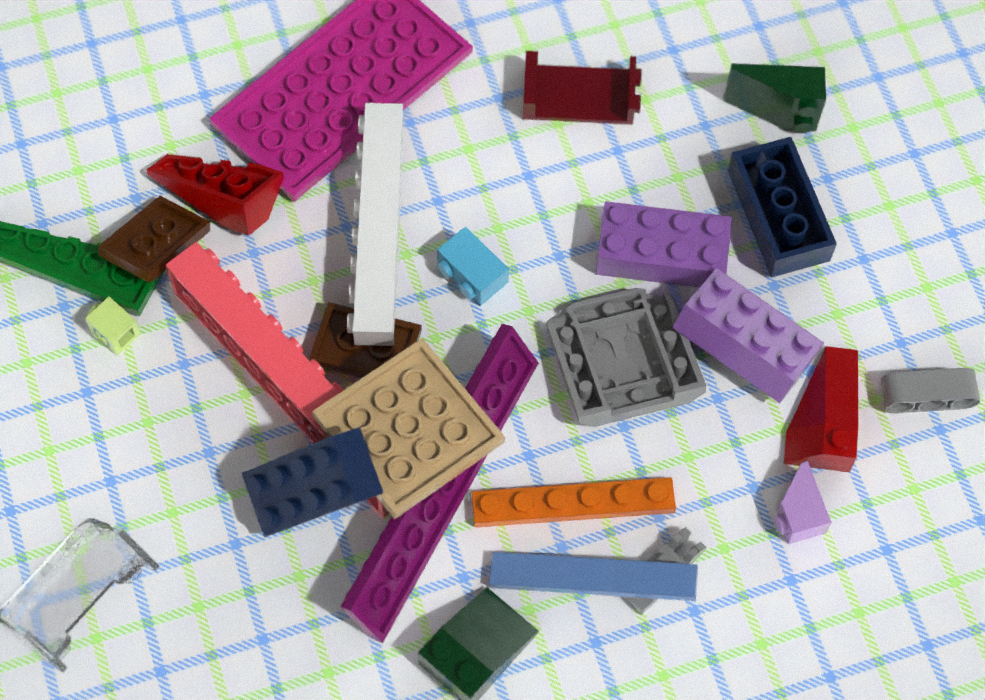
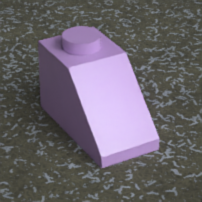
[775,461,832,544]

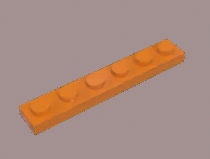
[472,477,676,528]

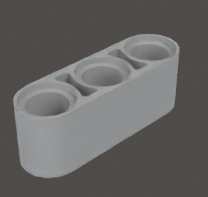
[881,368,980,413]

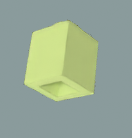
[85,297,141,356]

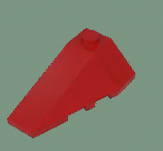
[146,154,284,236]
[783,346,859,472]

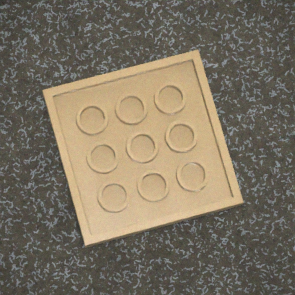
[312,338,505,519]

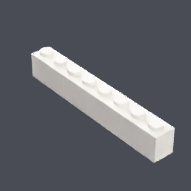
[347,103,404,346]

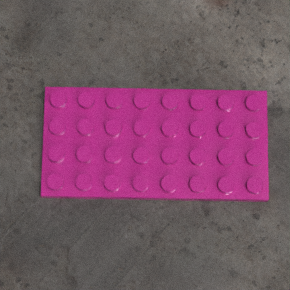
[209,0,473,202]

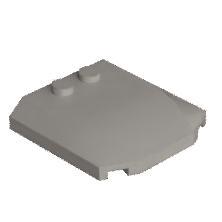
[547,288,706,427]

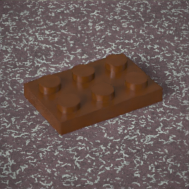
[98,196,210,283]
[309,302,422,377]

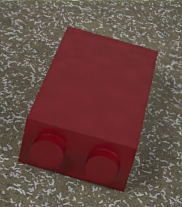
[522,51,642,125]

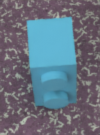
[437,226,509,306]

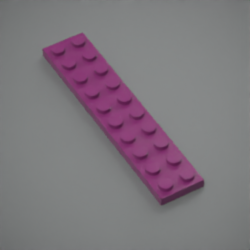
[340,324,539,643]

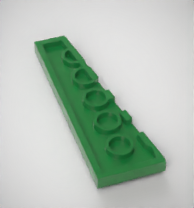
[0,221,165,316]

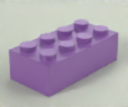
[596,201,732,288]
[672,268,824,403]

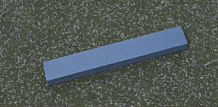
[489,552,698,601]

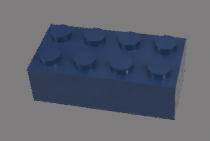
[728,137,837,278]
[241,427,384,537]

